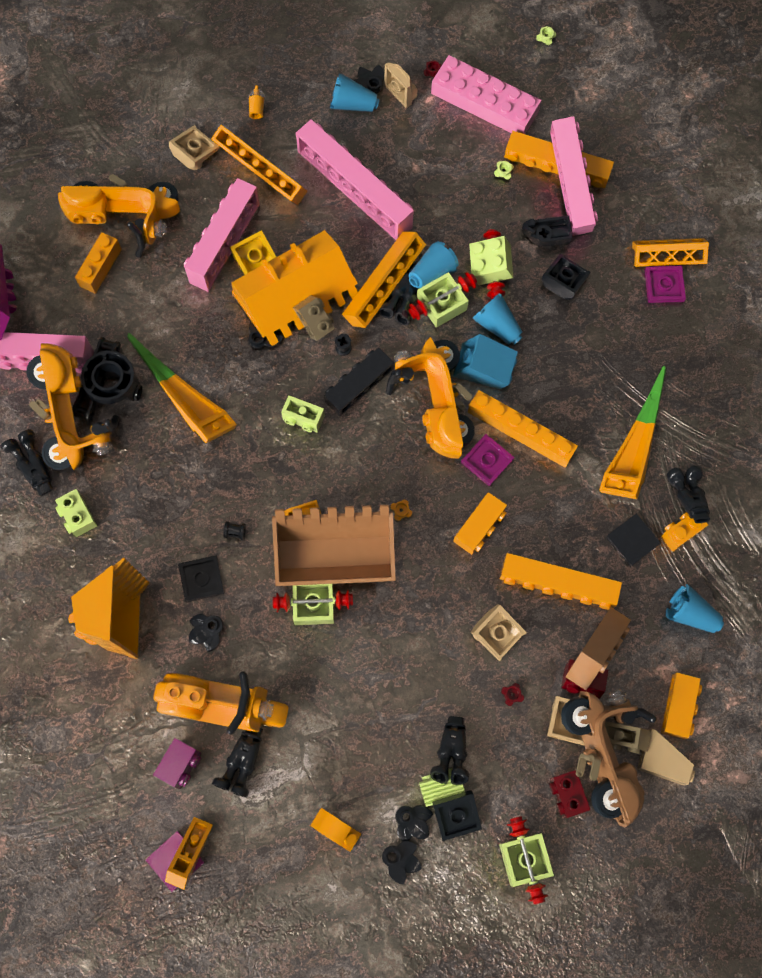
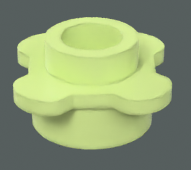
[536,26,556,45]
[494,161,514,180]

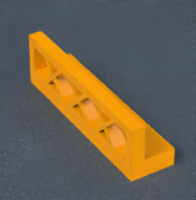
[632,238,709,267]

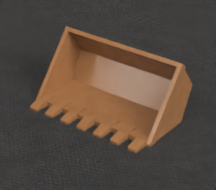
[272,505,396,586]

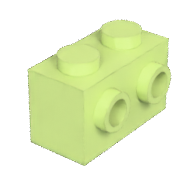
[281,396,325,433]
[55,489,97,537]

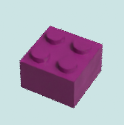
[153,738,202,789]

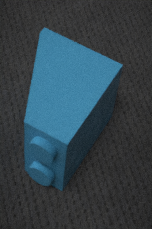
[453,334,518,389]

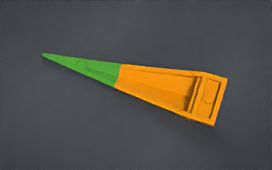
[127,333,237,443]
[599,366,666,499]

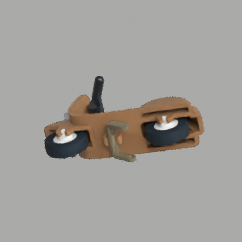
[561,689,657,827]

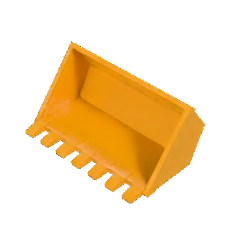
[231,230,358,346]
[68,558,150,659]

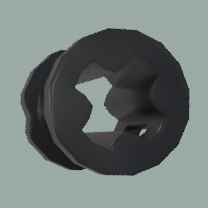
[335,333,352,356]
[223,521,246,541]

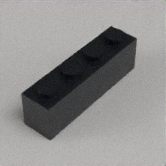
[324,347,394,417]

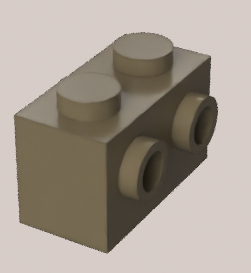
[293,295,335,341]
[605,721,651,754]

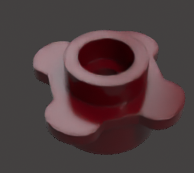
[423,60,442,78]
[501,683,524,706]

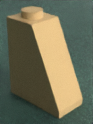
[637,729,695,786]

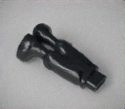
[378,264,419,326]
[0,429,54,496]
[667,466,710,523]
[430,716,469,785]
[212,728,263,798]

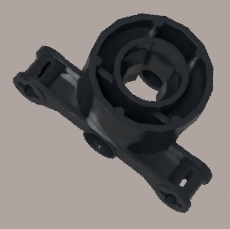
[72,337,143,425]

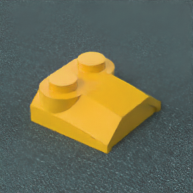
[229,230,276,275]

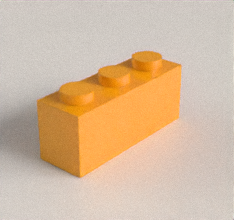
[75,232,122,294]
[453,492,507,555]
[661,673,702,739]

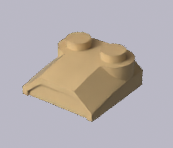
[384,62,418,109]
[169,125,220,170]
[471,604,527,661]
[547,696,585,746]

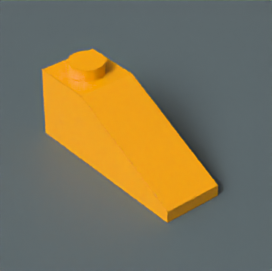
[165,817,213,890]

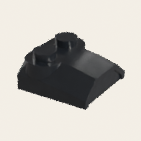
[542,253,591,300]

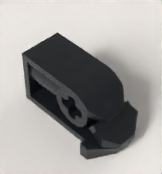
[521,216,572,247]

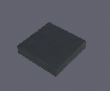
[606,513,661,567]
[178,555,225,603]
[432,790,482,841]

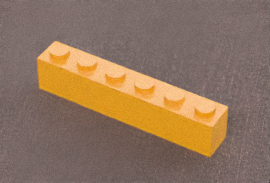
[211,125,308,206]
[504,130,614,189]
[342,232,426,328]
[468,390,578,468]
[500,553,622,610]

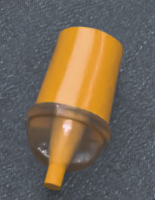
[248,85,265,119]

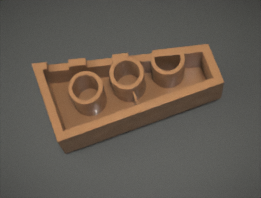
[566,607,631,690]

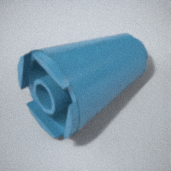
[330,73,379,112]
[409,241,459,288]
[473,293,522,345]
[666,584,724,633]

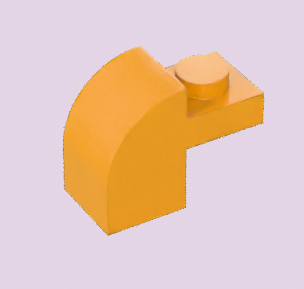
[310,808,361,852]

